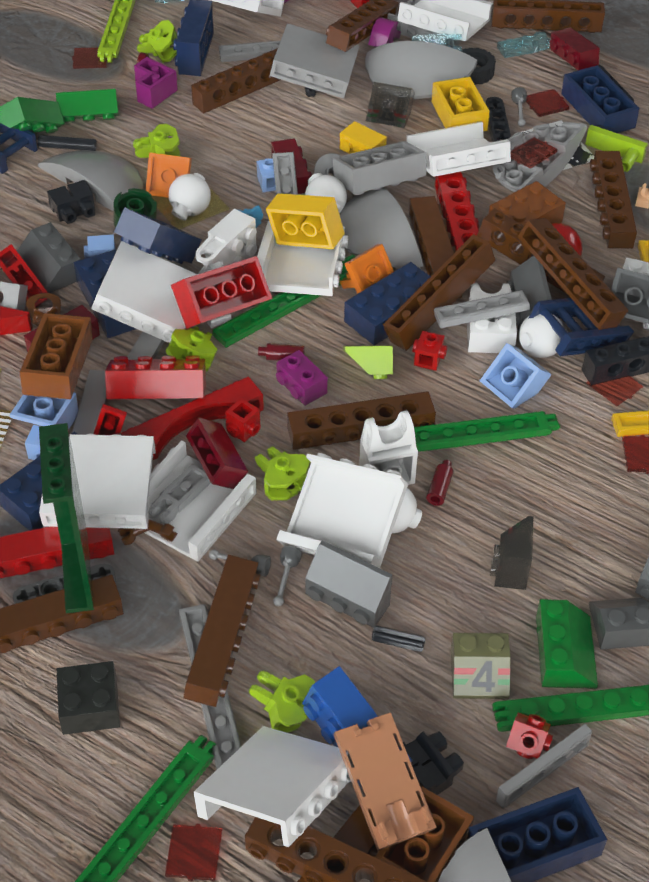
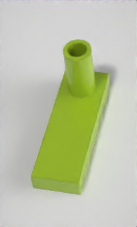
[585,125,648,172]

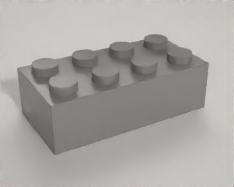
[333,141,426,195]

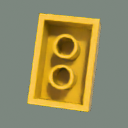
[431,77,490,131]
[266,193,345,249]

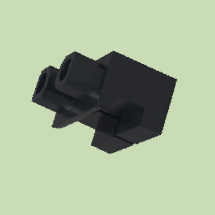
[47,180,95,224]
[403,731,464,795]

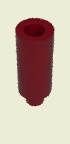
[258,343,305,361]
[426,460,454,506]

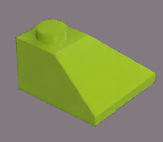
[343,345,393,379]

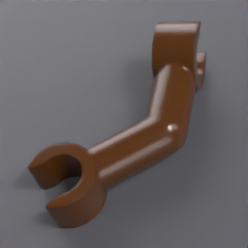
[118,519,178,545]

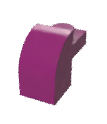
[368,17,401,48]

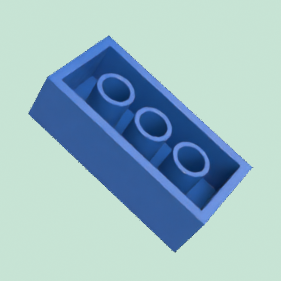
[302,666,412,787]

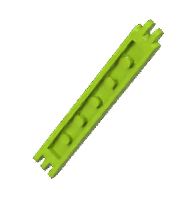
[98,0,136,63]

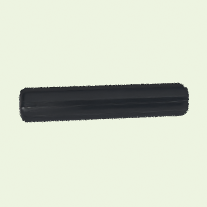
[37,135,97,151]

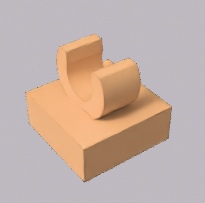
[635,183,649,209]

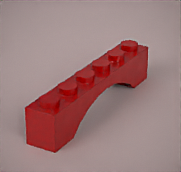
[121,376,264,461]

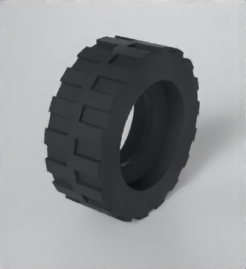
[461,48,496,85]

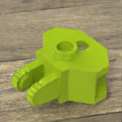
[137,20,177,63]
[133,124,181,158]
[165,326,218,372]
[255,446,310,500]
[249,670,315,733]

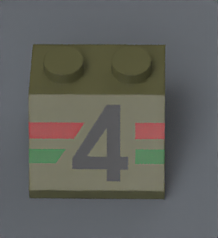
[450,633,510,699]

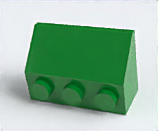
[56,89,119,123]
[0,97,65,134]
[536,599,598,689]

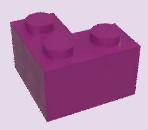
[134,57,178,109]

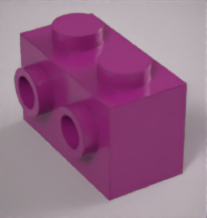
[276,350,328,406]

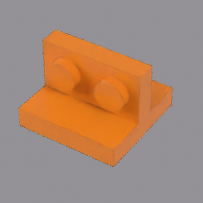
[145,153,192,198]
[340,244,394,294]

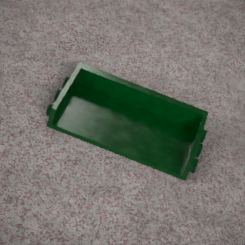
[39,423,94,614]

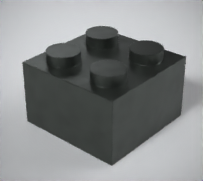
[56,661,120,735]

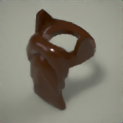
[26,293,61,326]

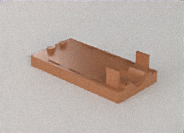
[334,712,437,851]

